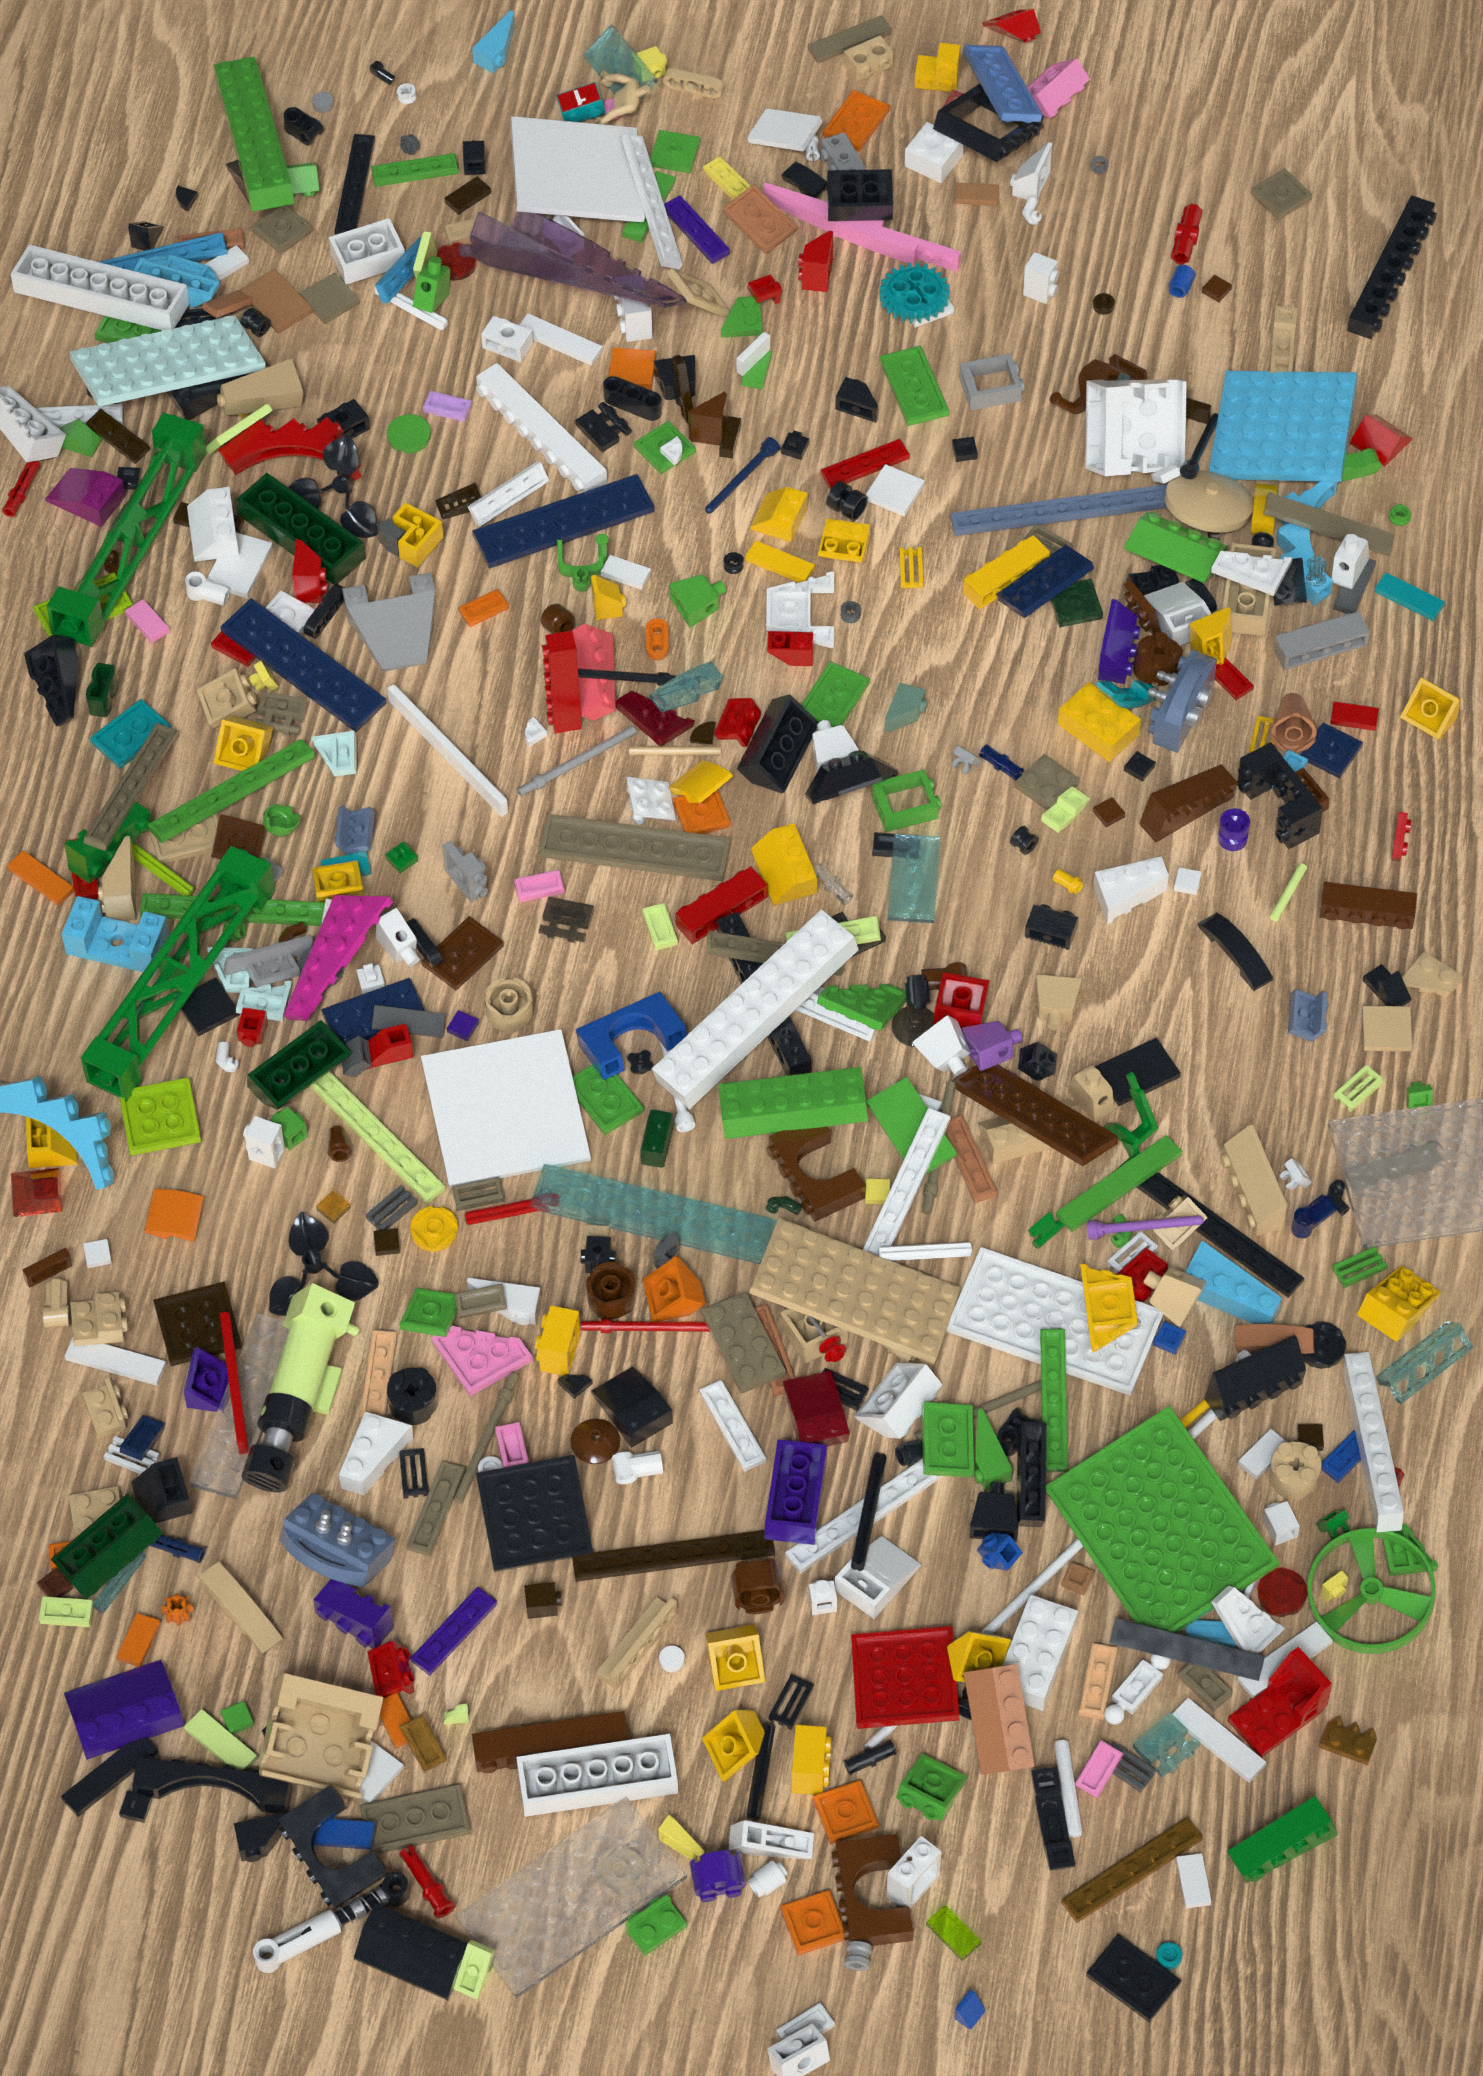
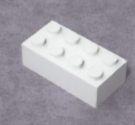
[1002,1595,1078,1711]

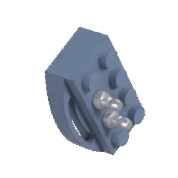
[1147,649,1217,753]
[280,1493,396,1587]

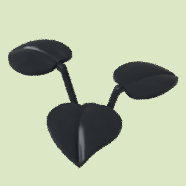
[288,433,378,538]
[269,1212,379,1316]

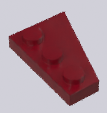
[615,691,695,747]

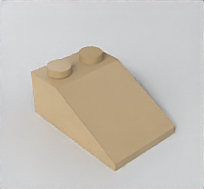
[98,836,136,921]

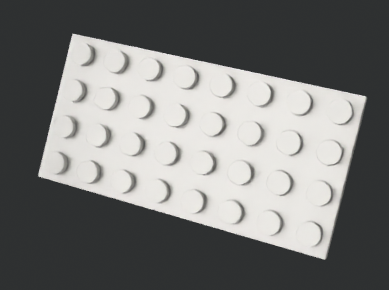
[946,1247,1164,1396]

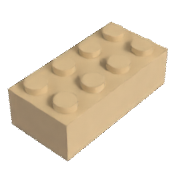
[1222,543,1276,636]

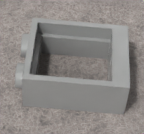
[959,354,1025,411]

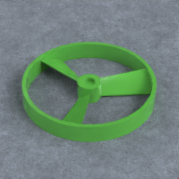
[1308,1528,1436,1654]

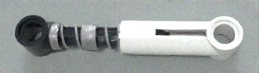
[253,1872,410,1973]

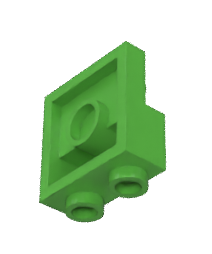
[896,1753,968,1822]

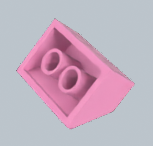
[1027,58,1090,118]

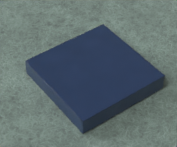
[1300,722,1363,779]

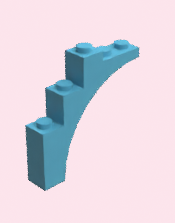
[1277,481,1338,606]
[0,1076,114,1190]

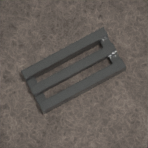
[365,1185,418,1230]
[1111,1742,1156,1793]

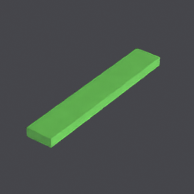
[1056,1135,1182,1232]
[1040,1329,1068,1472]

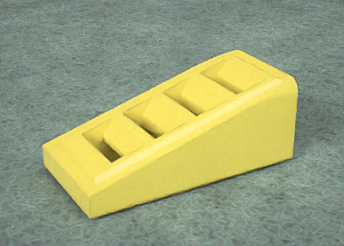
[658,1815,705,1863]

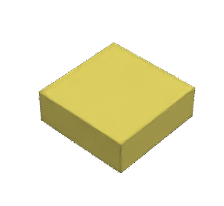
[865,1179,890,1204]

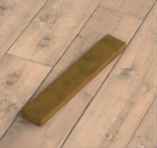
[1061,1817,1203,1923]

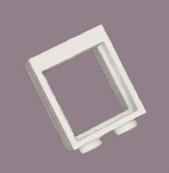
[887,1836,941,1909]

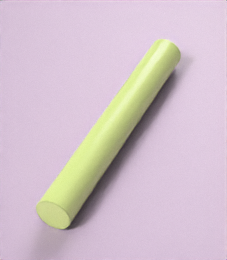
[1270,863,1307,921]

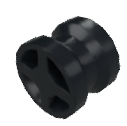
[1010,826,1039,855]

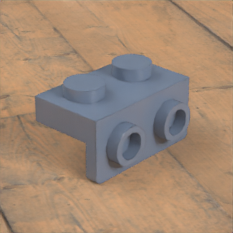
[335,806,375,855]
[1288,989,1328,1042]

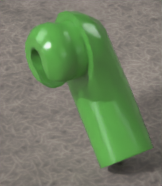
[1111,1214,1132,1248]

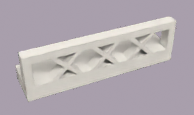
[796,986,877,1041]

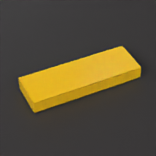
[745,540,815,583]

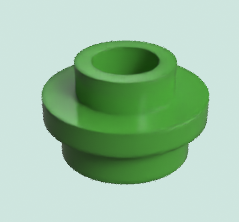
[1389,504,1411,526]

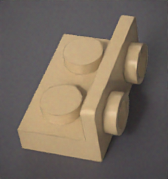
[1151,1195,1207,1251]
[82,1378,128,1438]

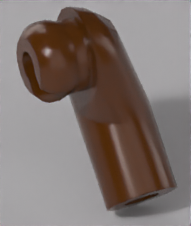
[104,550,119,576]
[278,922,307,942]

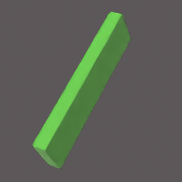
[371,153,459,187]
[622,171,676,243]

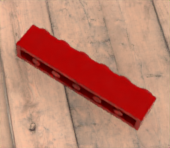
[542,631,582,734]

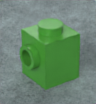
[269,1106,308,1151]

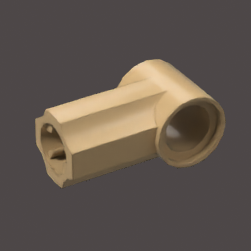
[43,1279,70,1328]

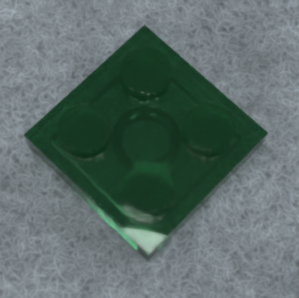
[1050,579,1103,628]

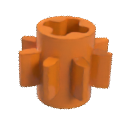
[161,1593,194,1626]

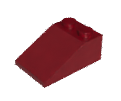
[782,1371,850,1447]

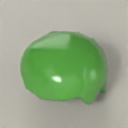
[263,804,300,837]

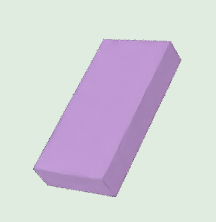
[423,391,472,422]

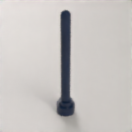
[705,437,780,514]

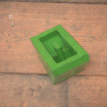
[60,419,102,457]

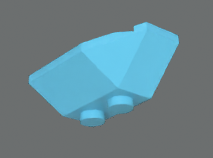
[133,255,220,308]

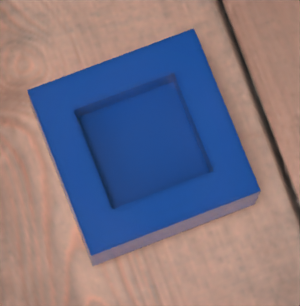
[1153,1322,1186,1355]

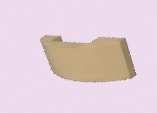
[1270,306,1297,373]

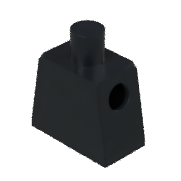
[654,355,696,406]
[970,1482,1018,1542]

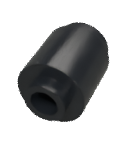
[905,975,931,1010]

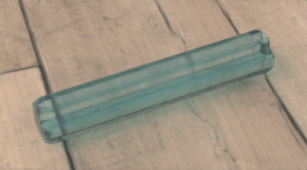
[93,1551,146,1613]

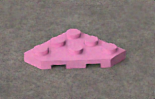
[431,1326,533,1397]

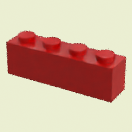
[675,866,768,945]

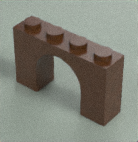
[767,1126,866,1222]
[831,1834,913,1946]

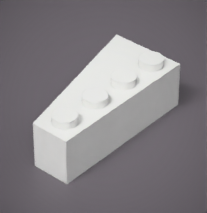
[0,386,66,462]

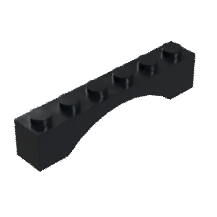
[132,1756,292,1814]

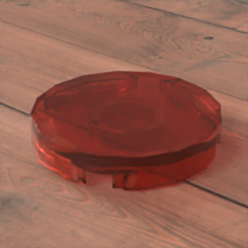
[436,243,477,281]
[1257,1568,1308,1617]

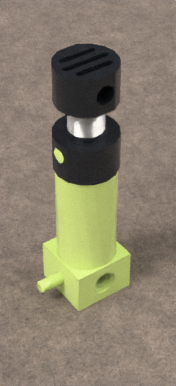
[241,1283,359,1493]

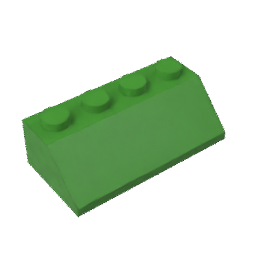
[1124,512,1228,583]

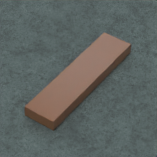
[946,1114,997,1203]
[754,1304,795,1397]

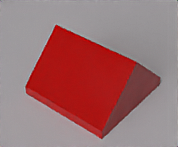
[1350,414,1412,467]

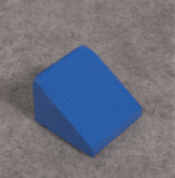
[955,1990,985,2029]

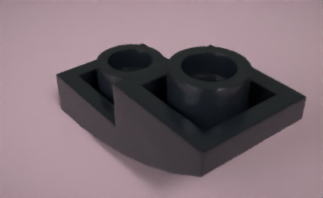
[781,161,827,198]
[1126,565,1179,595]

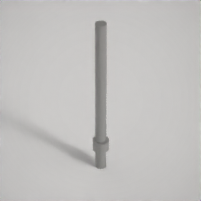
[517,726,637,797]

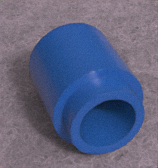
[1169,265,1196,298]

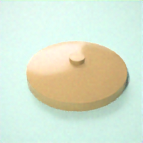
[1164,470,1254,533]

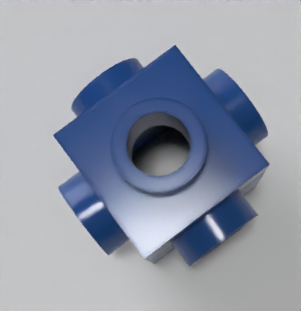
[977,1532,1023,1571]

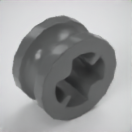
[840,601,861,623]

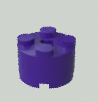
[689,1850,746,1902]

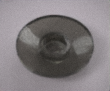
[891,1006,934,1047]

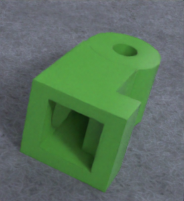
[1342,449,1381,482]

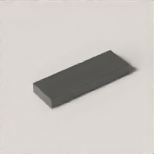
[1333,559,1376,614]
[371,1005,445,1038]

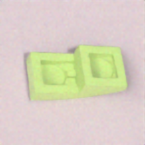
[1041,786,1090,833]

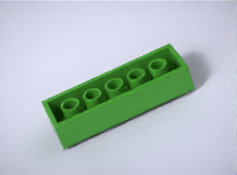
[718,1067,868,1139]

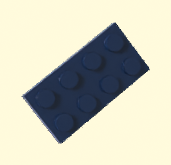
[996,545,1094,618]
[321,977,425,1045]

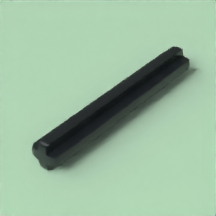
[746,1723,775,1821]

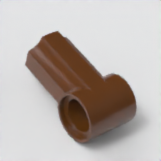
[921,962,968,990]

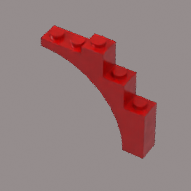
[218,417,362,481]

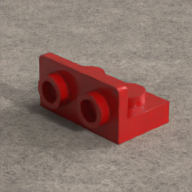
[714,698,761,747]
[1116,1248,1168,1302]
[367,1640,415,1698]

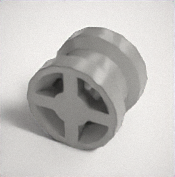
[844,1941,872,1971]

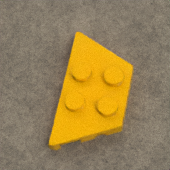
[1080,1264,1138,1352]

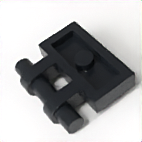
[575,402,632,452]

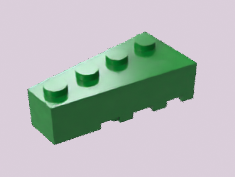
[64,802,151,884]
[1227,1796,1338,1883]

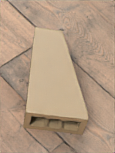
[217,359,303,416]

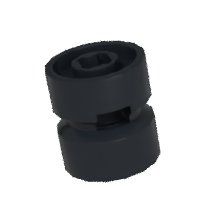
[826,481,868,521]

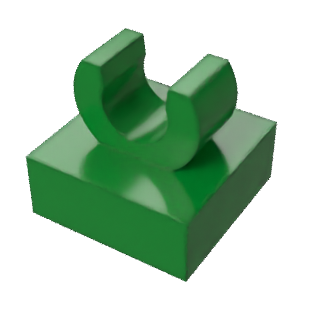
[385,842,418,874]
[1315,1509,1350,1540]

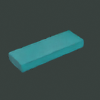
[1374,573,1445,622]

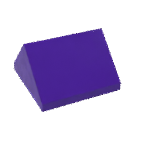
[183,1347,230,1413]

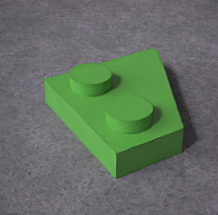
[721,296,763,338]
[1382,1524,1438,1576]

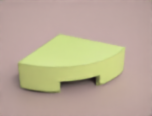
[443,1704,469,1724]

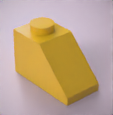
[591,575,626,620]

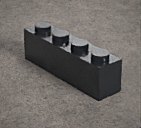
[1017,1421,1047,1527]

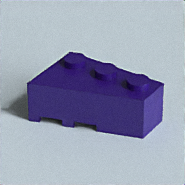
[313,1579,394,1649]

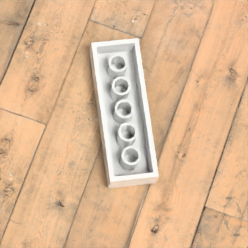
[516,1734,678,1817]

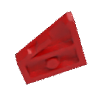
[1391,812,1412,862]

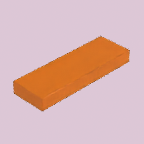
[7,850,75,906]

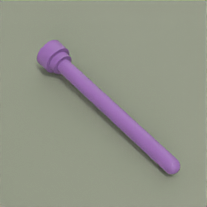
[1087,1215,1204,1240]

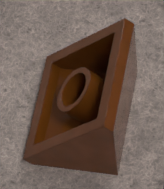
[688,391,728,446]

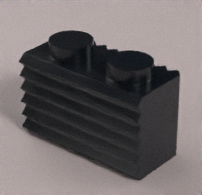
[1025,904,1079,950]

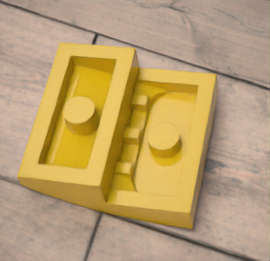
[669,760,733,803]

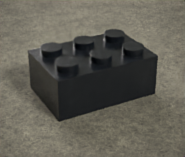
[827,169,893,221]

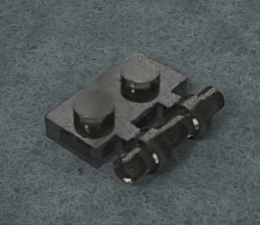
[539,896,594,943]

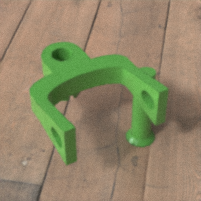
[557,534,609,592]

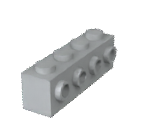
[819,132,866,170]

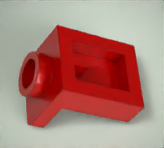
[747,274,782,304]

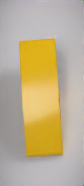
[1250,483,1278,536]

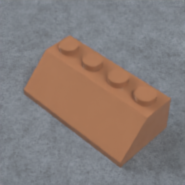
[963,1664,1035,1775]

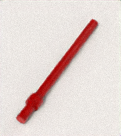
[581,1319,710,1333]

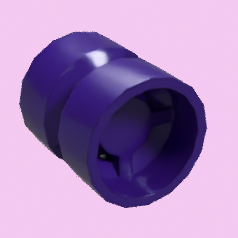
[1218,808,1250,851]

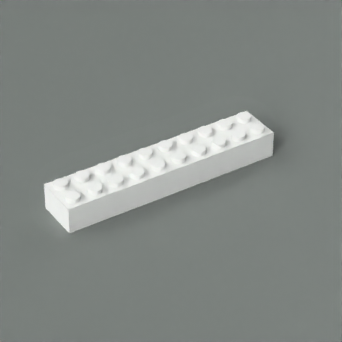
[652,909,858,1110]

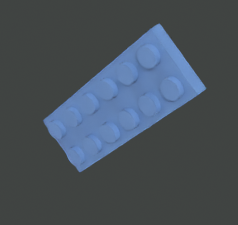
[963,45,1042,123]

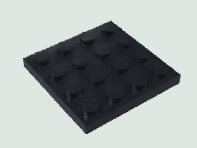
[476,1455,593,1572]

